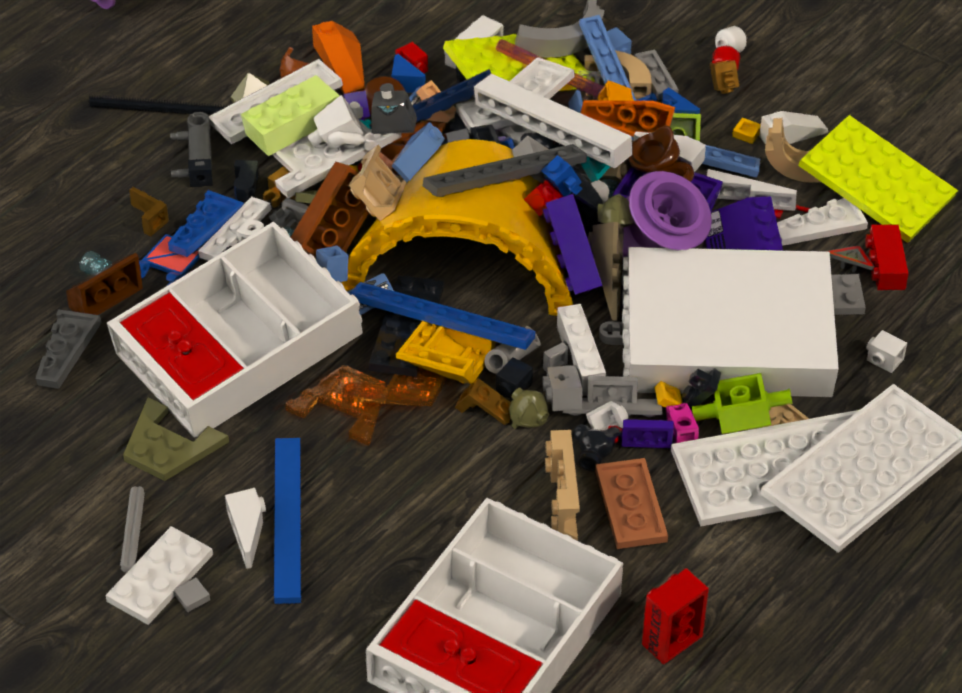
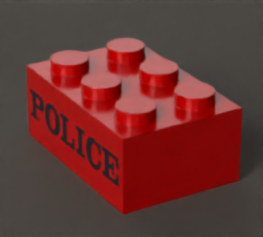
[642,568,709,665]

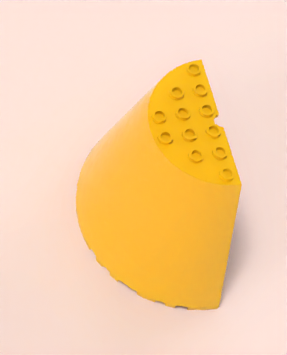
[341,139,573,316]

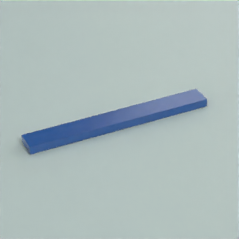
[349,282,536,350]
[274,438,301,604]

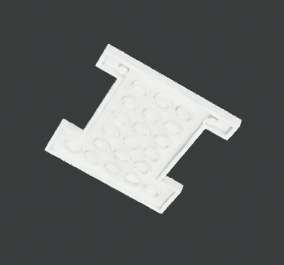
[209,59,402,198]

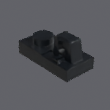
[682,368,721,411]

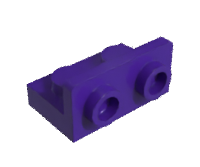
[622,419,674,448]

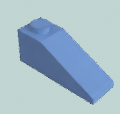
[391,122,445,182]

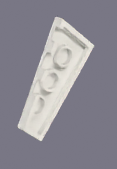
[777,198,868,246]

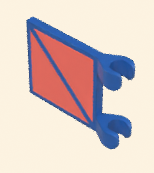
[139,234,201,286]

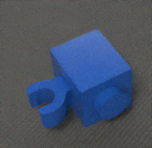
[541,155,582,197]

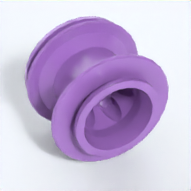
[623,171,712,257]

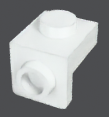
[586,401,628,431]

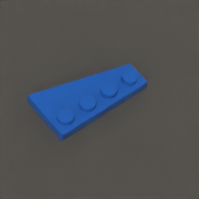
[168,190,244,257]

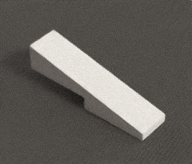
[707,169,797,211]

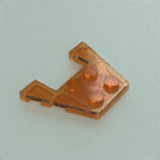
[285,365,386,446]
[354,367,447,407]

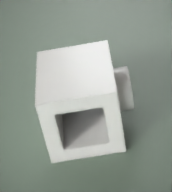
[867,330,907,373]

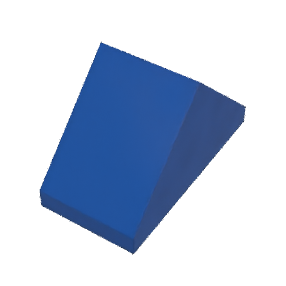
[392,54,426,93]

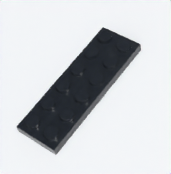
[369,275,444,377]

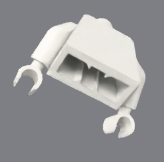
[308,95,376,151]

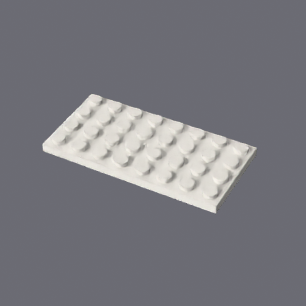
[760,384,962,553]
[671,410,859,526]

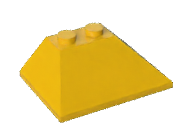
[396,321,496,384]

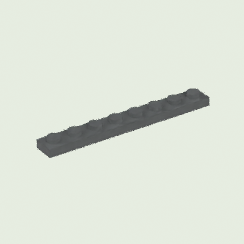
[423,144,587,197]

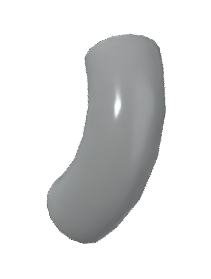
[484,326,541,373]

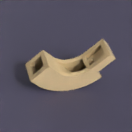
[584,50,652,100]
[765,118,821,182]

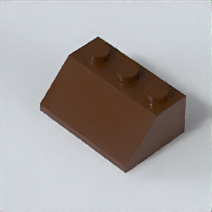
[66,253,143,315]

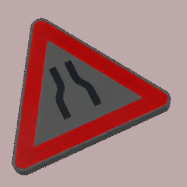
[825,246,874,272]

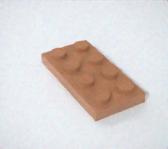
[595,458,668,549]

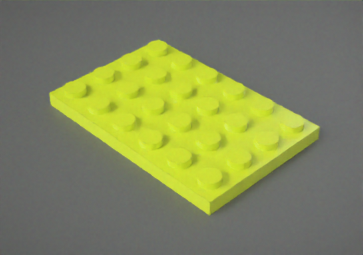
[443,34,595,91]
[798,115,958,243]

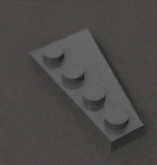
[35,309,102,389]

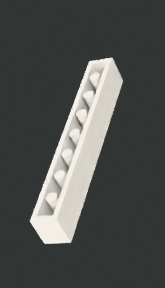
[474,74,632,168]

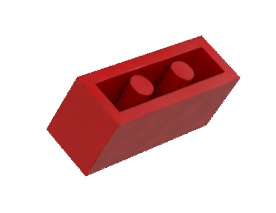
[865,225,909,290]

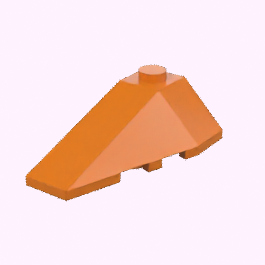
[312,21,365,94]
[580,100,675,137]

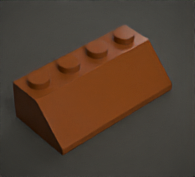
[290,161,369,259]

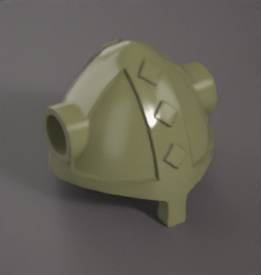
[598,194,635,228]
[509,388,549,429]

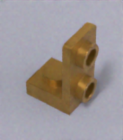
[129,187,169,237]
[455,378,511,425]

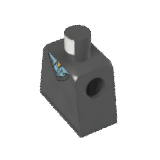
[372,83,417,134]

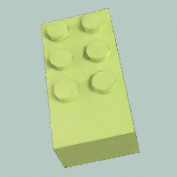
[241,75,339,156]

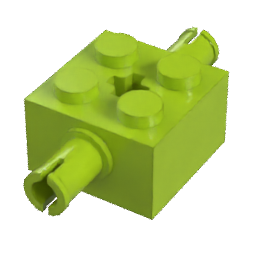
[692,373,793,434]

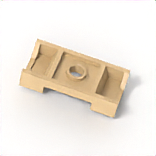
[349,144,407,221]
[545,430,580,541]

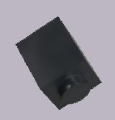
[496,357,533,400]

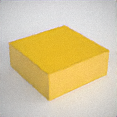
[732,118,761,144]
[655,381,682,408]

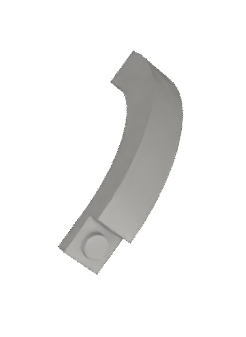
[514,0,604,58]

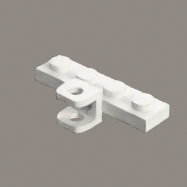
[198,197,271,261]

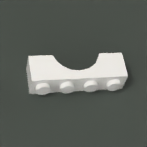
[557,304,606,396]

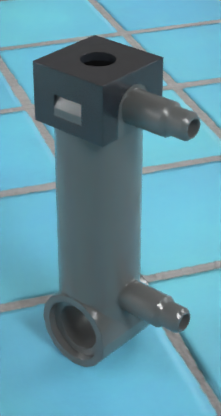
[170,112,213,187]

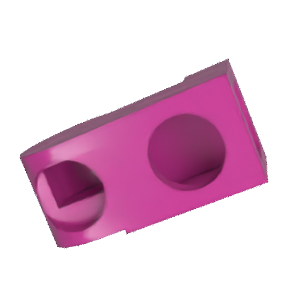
[666,403,699,443]

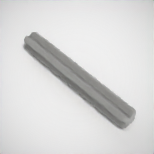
[120,486,145,572]

